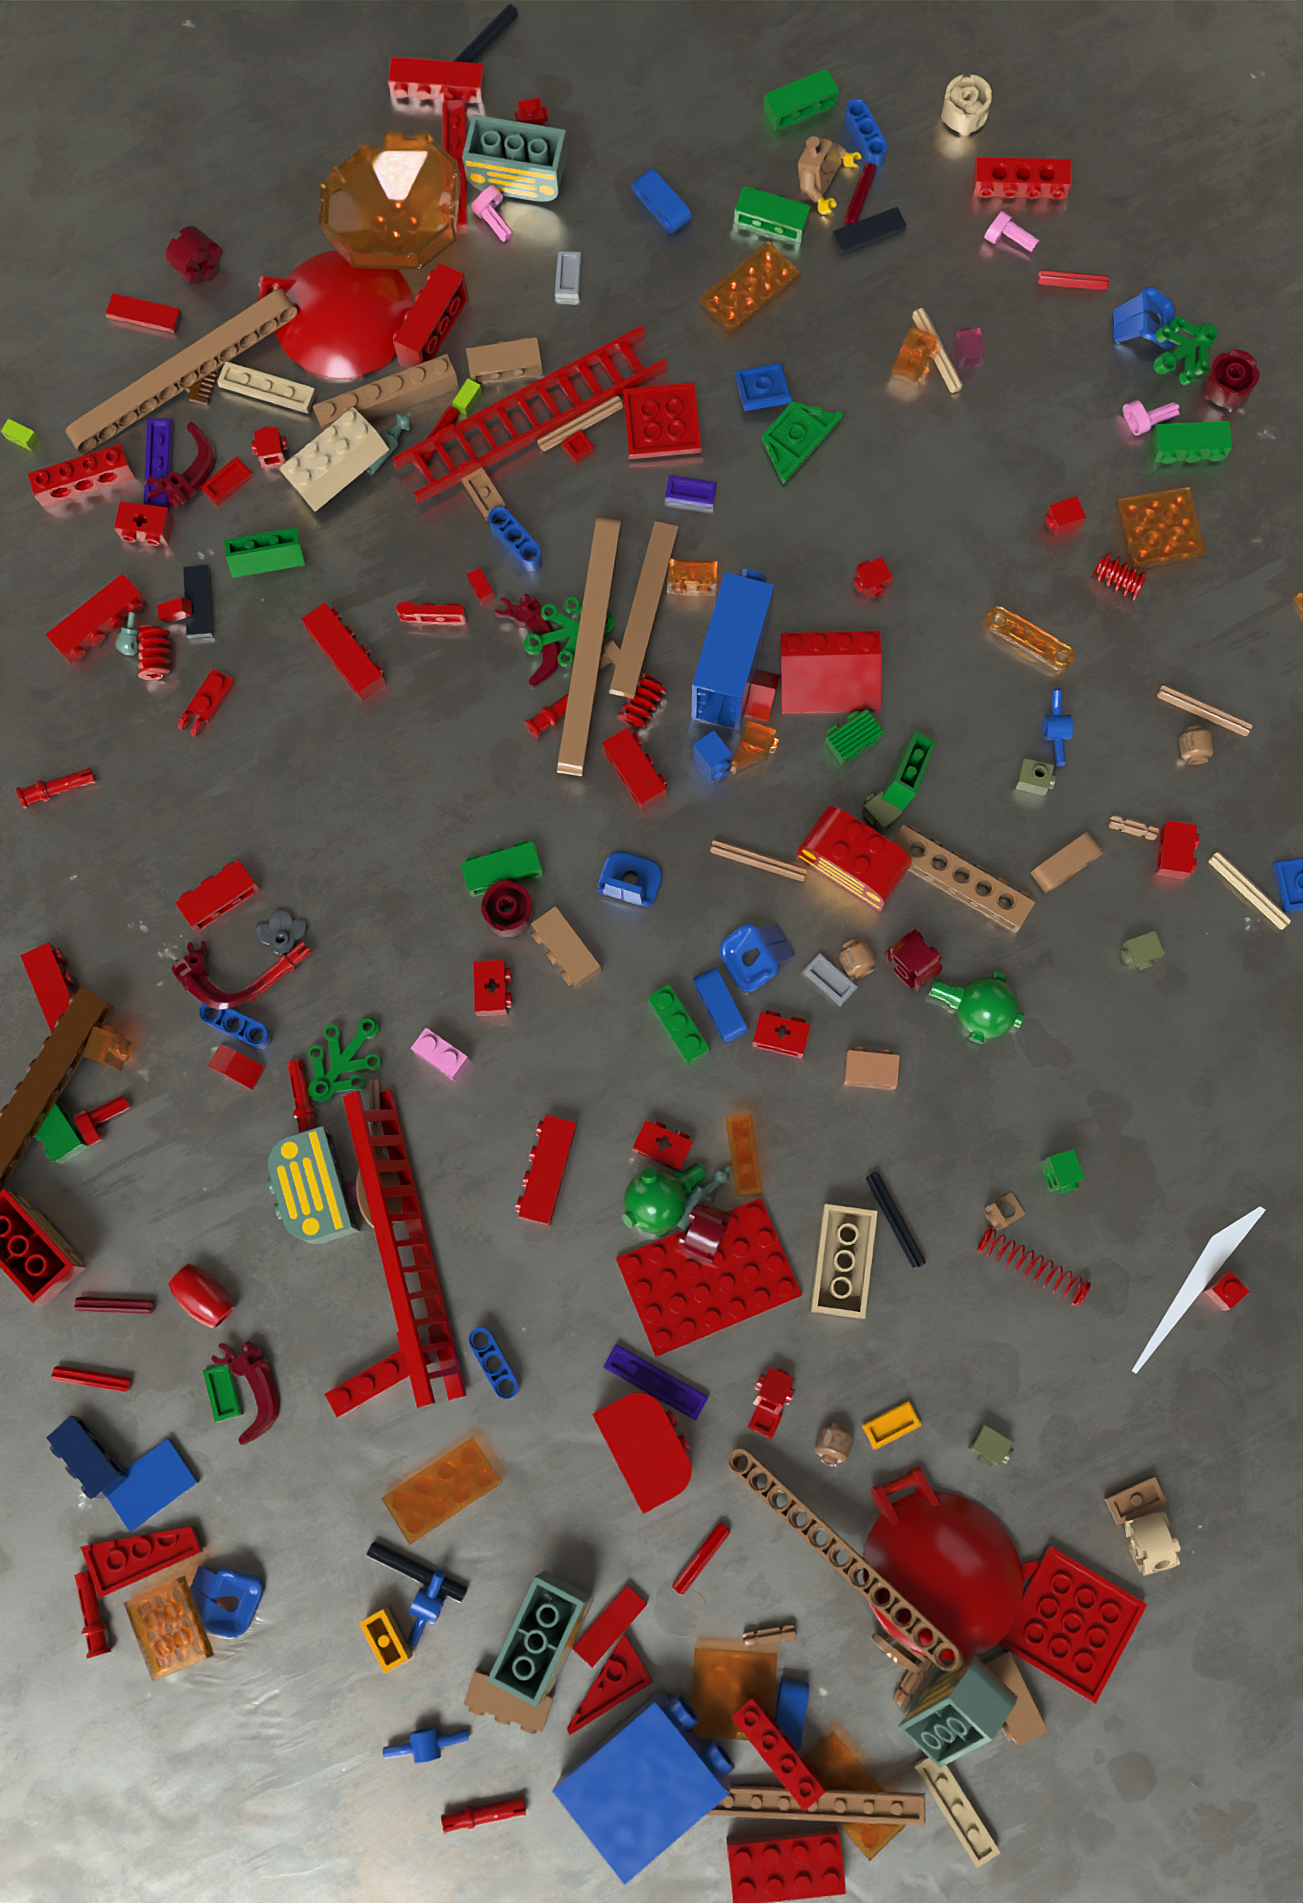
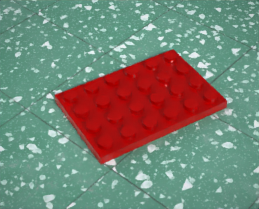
[616,1198,802,1357]

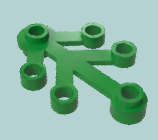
[1153,316,1217,385]
[523,597,615,667]
[308,1017,381,1103]

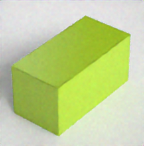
[452,378,482,416]
[1,419,38,450]

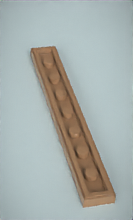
[609,521,678,699]
[706,1785,926,1825]

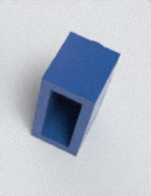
[693,730,732,783]

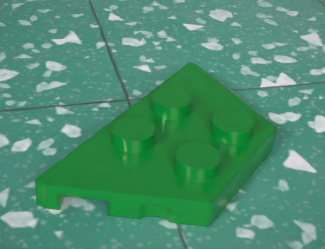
[761,402,844,484]

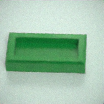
[203,1364,243,1423]

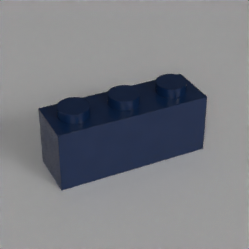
[46,1415,128,1500]

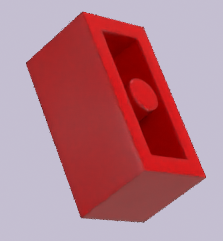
[466,567,495,605]
[157,597,192,624]

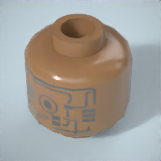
[1179,726,1214,765]
[838,939,876,979]
[815,1423,853,1466]

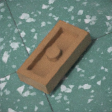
[461,467,507,521]
[1104,1476,1167,1525]

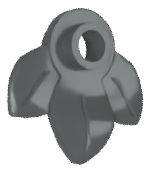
[256,908,306,955]

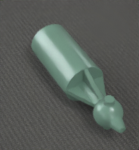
[366,412,412,474]
[677,1166,731,1231]

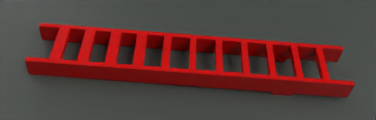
[392,325,667,504]
[343,1089,467,1408]

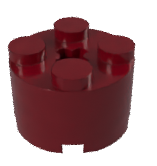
[165,226,223,284]
[1204,349,1260,409]
[481,880,534,937]
[884,929,943,991]
[678,1202,732,1264]

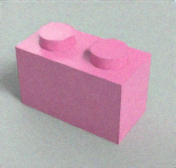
[411,1028,471,1082]

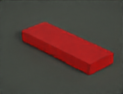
[105,293,182,334]
[572,1584,648,1668]

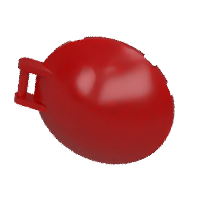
[257,249,414,380]
[862,1467,1024,1661]

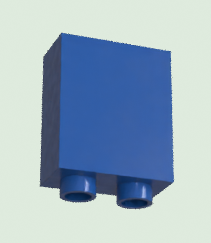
[691,569,774,731]
[552,1690,735,1885]

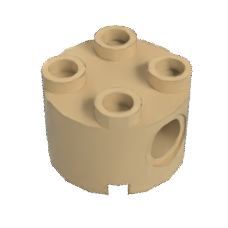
[941,75,992,136]
[1124,1511,1180,1576]

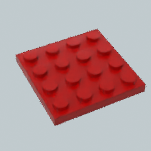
[997,1546,1147,1704]

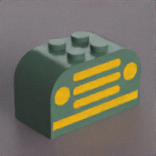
[463,114,568,202]
[267,1126,360,1244]
[487,1571,593,1708]
[898,1654,1018,1768]

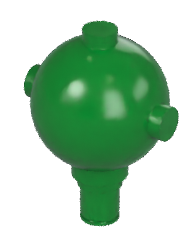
[929,972,1025,1044]
[622,1163,706,1235]

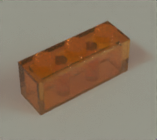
[725,1114,763,1199]

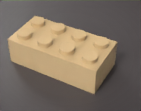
[279,407,389,512]
[810,1204,878,1319]

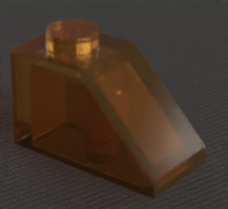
[730,720,779,774]

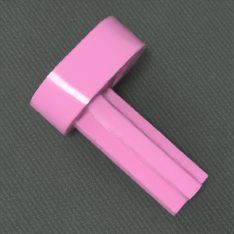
[471,185,513,242]
[984,211,1039,252]
[1123,400,1180,436]

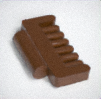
[184,366,222,406]

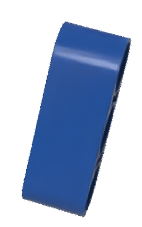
[844,99,887,169]
[631,168,692,233]
[488,507,542,572]
[692,967,748,1044]
[199,1003,272,1049]
[468,1327,520,1399]
[775,1679,809,1751]

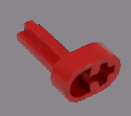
[74,1095,130,1147]

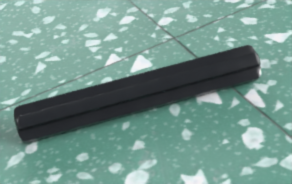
[453,4,518,63]
[866,1172,926,1269]
[367,1542,467,1602]

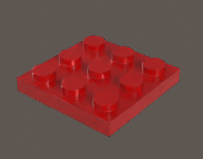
[623,382,701,459]

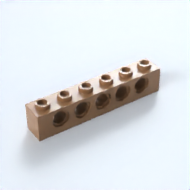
[892,825,1035,933]

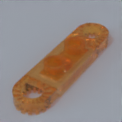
[985,606,1075,671]

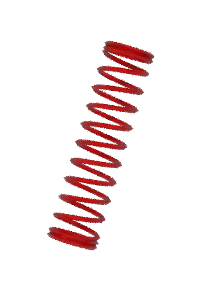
[977,1227,1091,1307]

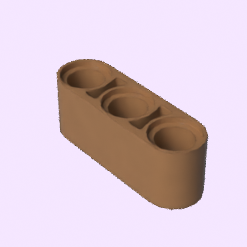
[1030,832,1104,894]

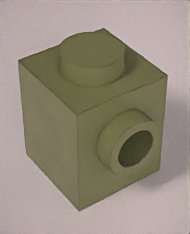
[1015,758,1056,796]
[862,790,903,835]
[1121,931,1165,971]
[968,1425,1014,1467]

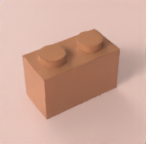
[843,1047,900,1090]

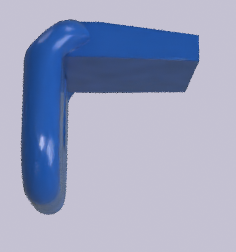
[1113,287,1175,349]
[597,851,662,907]
[720,924,795,992]
[184,1565,263,1639]

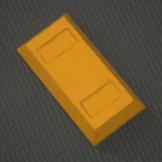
[862,1401,922,1450]

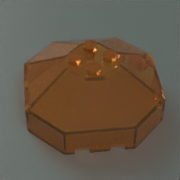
[318,131,461,270]

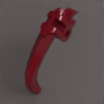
[144,421,216,507]
[494,593,562,687]
[171,941,259,1010]
[211,1340,279,1445]

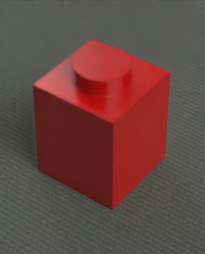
[1044,496,1086,537]
[1204,1271,1250,1311]

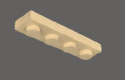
[217,362,316,413]
[914,1756,1000,1869]

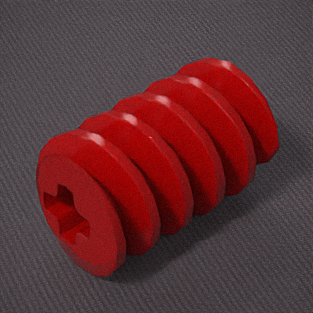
[1091,551,1147,601]
[138,625,170,681]
[617,673,667,729]

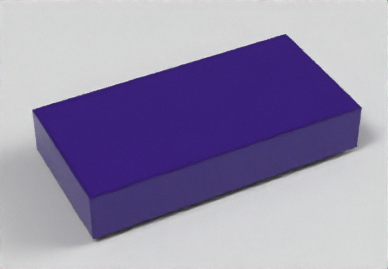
[665,475,717,508]

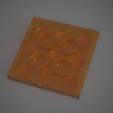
[1116,487,1206,569]
[123,1575,214,1682]
[691,1648,777,1740]

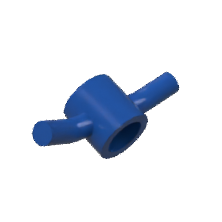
[1043,688,1073,766]
[407,1569,445,1647]
[383,1727,469,1763]

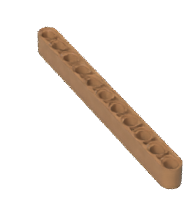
[66,289,297,454]
[557,516,621,776]
[728,1449,964,1671]

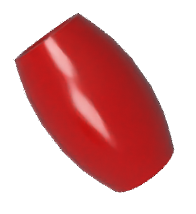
[168,1264,235,1329]

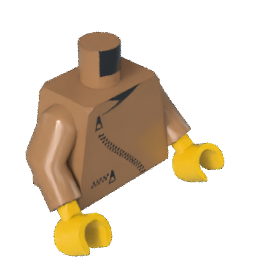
[798,136,862,214]

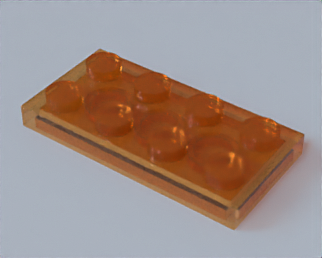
[698,241,801,335]
[381,1437,502,1545]
[805,1731,907,1861]

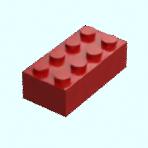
[393,262,469,369]
[726,1827,846,1903]

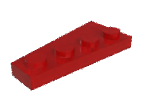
[81,1526,203,1599]

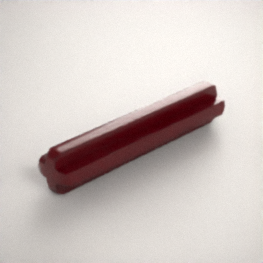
[844,162,877,226]
[75,1297,154,1314]

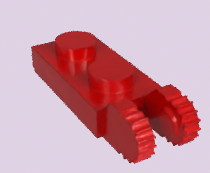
[395,601,467,624]
[177,668,235,737]

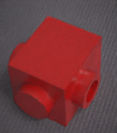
[514,97,549,126]
[251,426,288,468]
[852,556,893,599]
[753,1367,795,1415]

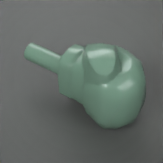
[115,612,139,656]

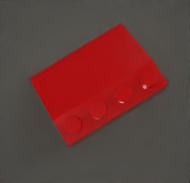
[779,631,881,714]

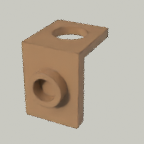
[985,1192,1025,1230]

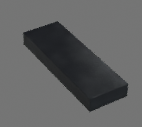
[832,207,907,255]
[183,565,213,639]

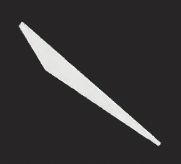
[1132,1207,1265,1373]

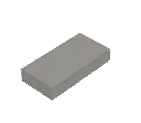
[555,251,582,299]
[802,953,858,1007]

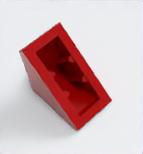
[744,669,780,722]
[208,1044,265,1090]

